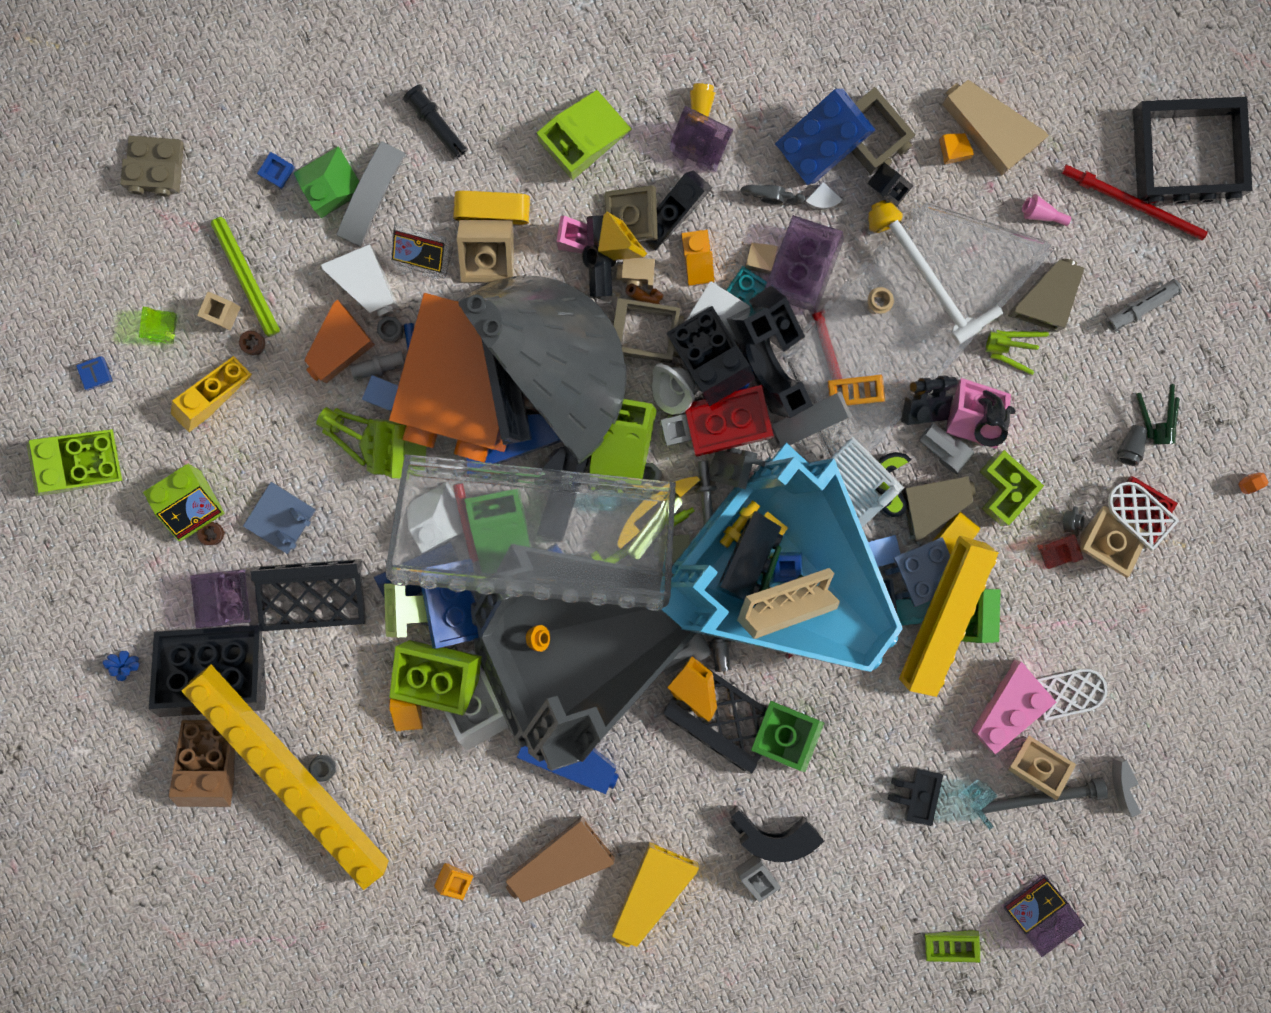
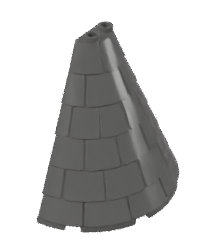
[458,276,627,463]

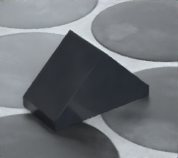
[867,162,913,207]

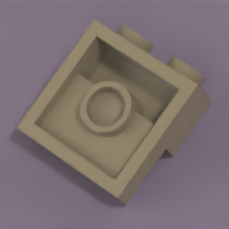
[120,136,184,197]

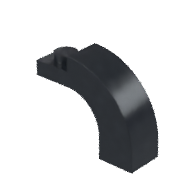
[729,806,824,862]

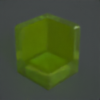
[139,306,177,344]

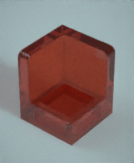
[1037,534,1084,569]

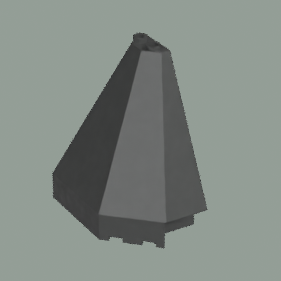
[468,545,696,771]

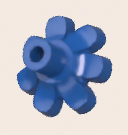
[103,651,140,681]

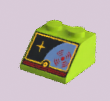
[143,464,225,542]

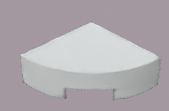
[805,182,842,209]

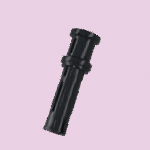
[403,84,468,160]

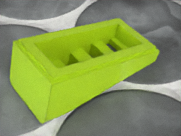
[925,930,981,963]

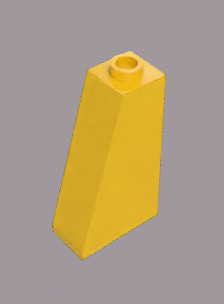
[612,842,699,947]

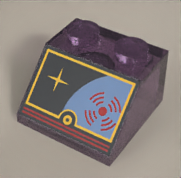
[1001,874,1085,957]

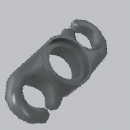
[740,184,806,205]

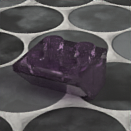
[190,569,250,629]

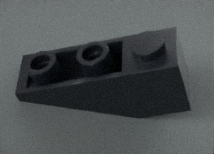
[646,170,713,251]

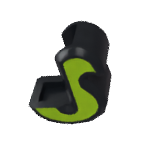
[875,452,912,517]

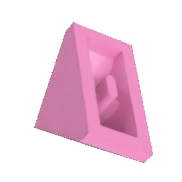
[556,216,588,254]

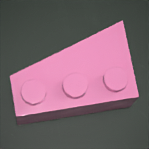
[971,660,1057,754]

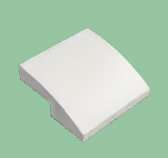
[686,281,750,343]

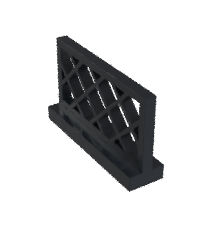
[481,338,532,445]
[250,559,366,631]
[660,667,767,774]

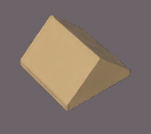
[1080,506,1149,578]
[1008,736,1076,800]

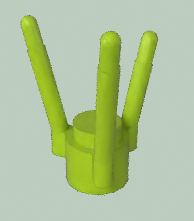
[985,330,1049,375]
[316,407,369,466]

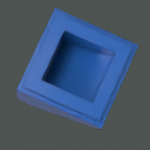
[774,552,802,582]

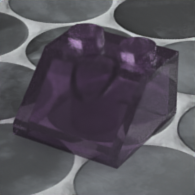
[670,106,733,172]

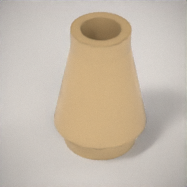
[867,287,894,315]

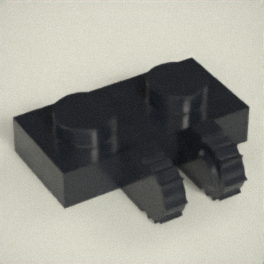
[887,767,943,826]

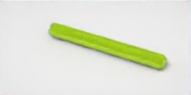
[211,217,280,337]

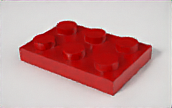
[685,385,774,457]

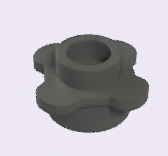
[1063,506,1084,538]

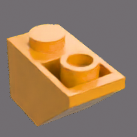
[667,656,717,722]

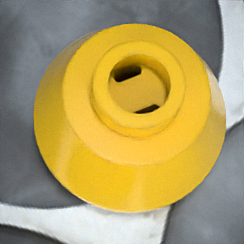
[868,200,903,233]

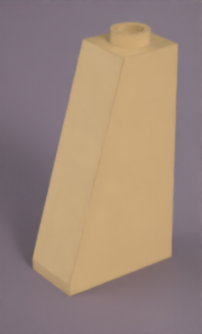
[942,80,1049,176]

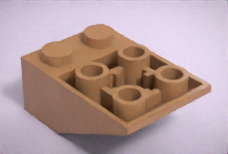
[169,720,235,807]

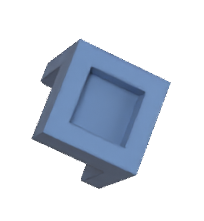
[362,375,398,411]

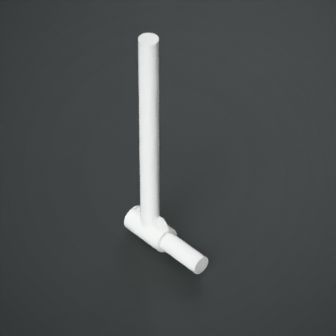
[889,220,1003,345]

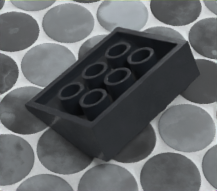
[149,625,266,717]

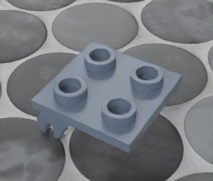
[243,482,316,554]
[884,537,950,607]

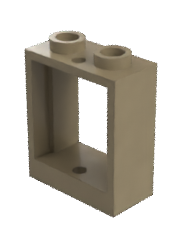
[852,87,916,175]
[613,298,684,363]

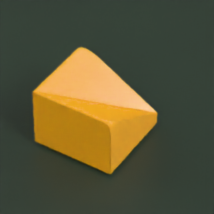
[939,133,974,165]

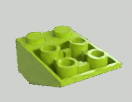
[537,90,632,181]
[589,399,657,487]
[26,429,122,496]

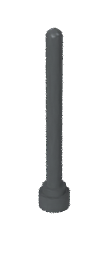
[978,777,1108,814]

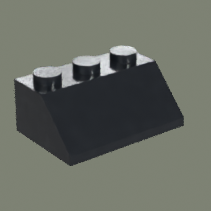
[716,511,783,601]

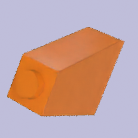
[304,300,375,384]

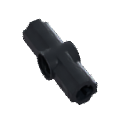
[582,215,617,297]

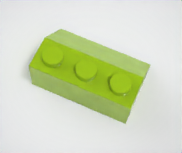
[389,640,482,715]

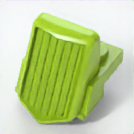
[358,419,426,478]

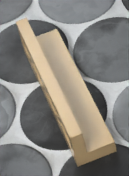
[737,568,840,639]

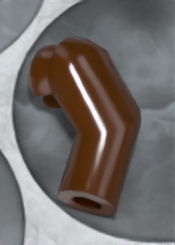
[625,283,664,304]

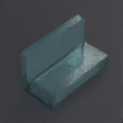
[957,779,998,830]

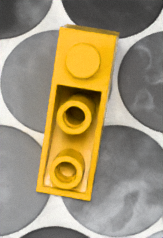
[171,356,252,432]

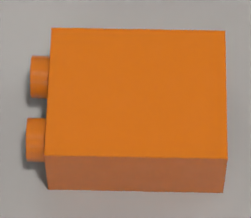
[389,293,506,463]

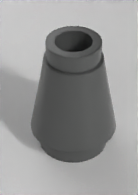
[1117,425,1148,466]

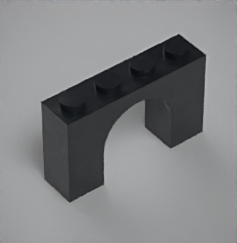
[727,307,813,418]

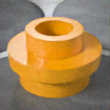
[526,625,550,652]

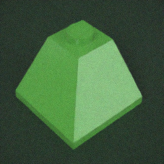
[294,146,360,218]

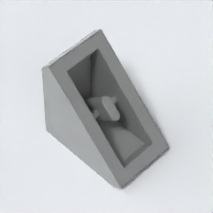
[736,855,781,903]

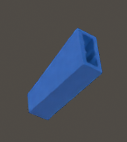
[466,414,562,473]
[517,746,619,794]

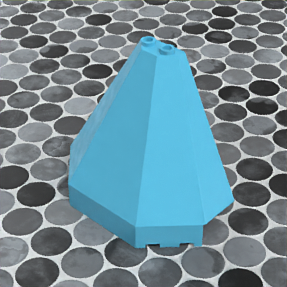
[658,442,903,672]

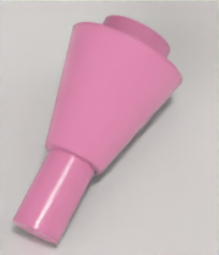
[1022,194,1071,226]

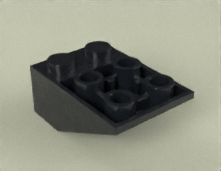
[666,306,756,407]

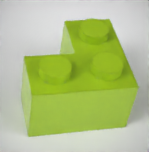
[979,450,1044,526]

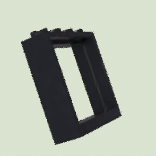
[1133,97,1253,205]

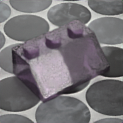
[765,215,844,313]

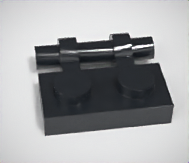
[901,375,958,425]

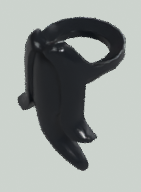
[974,390,1016,447]

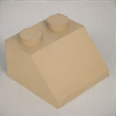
[457,220,514,282]

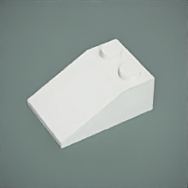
[444,649,509,750]

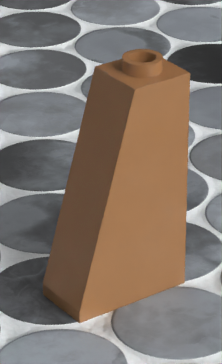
[506,816,615,903]

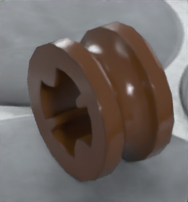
[239,330,266,356]
[197,522,224,546]

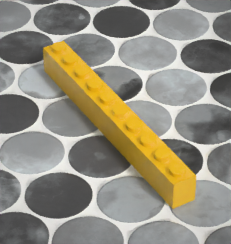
[182,664,389,890]

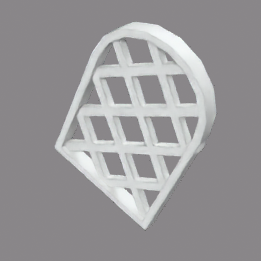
[1108,482,1179,551]
[1037,669,1107,721]

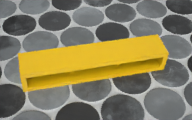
[899,536,999,697]

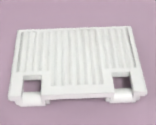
[830,437,904,527]

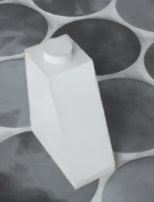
[321,244,398,318]

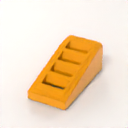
[828,375,885,406]

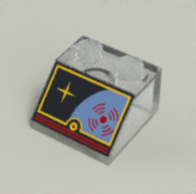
[391,224,453,281]

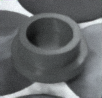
[309,755,336,782]

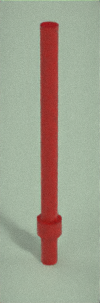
[1061,164,1208,241]

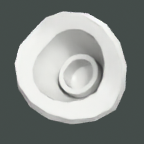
[652,363,698,415]

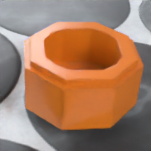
[1238,472,1269,494]

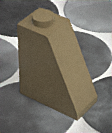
[1008,258,1084,332]
[901,476,976,540]

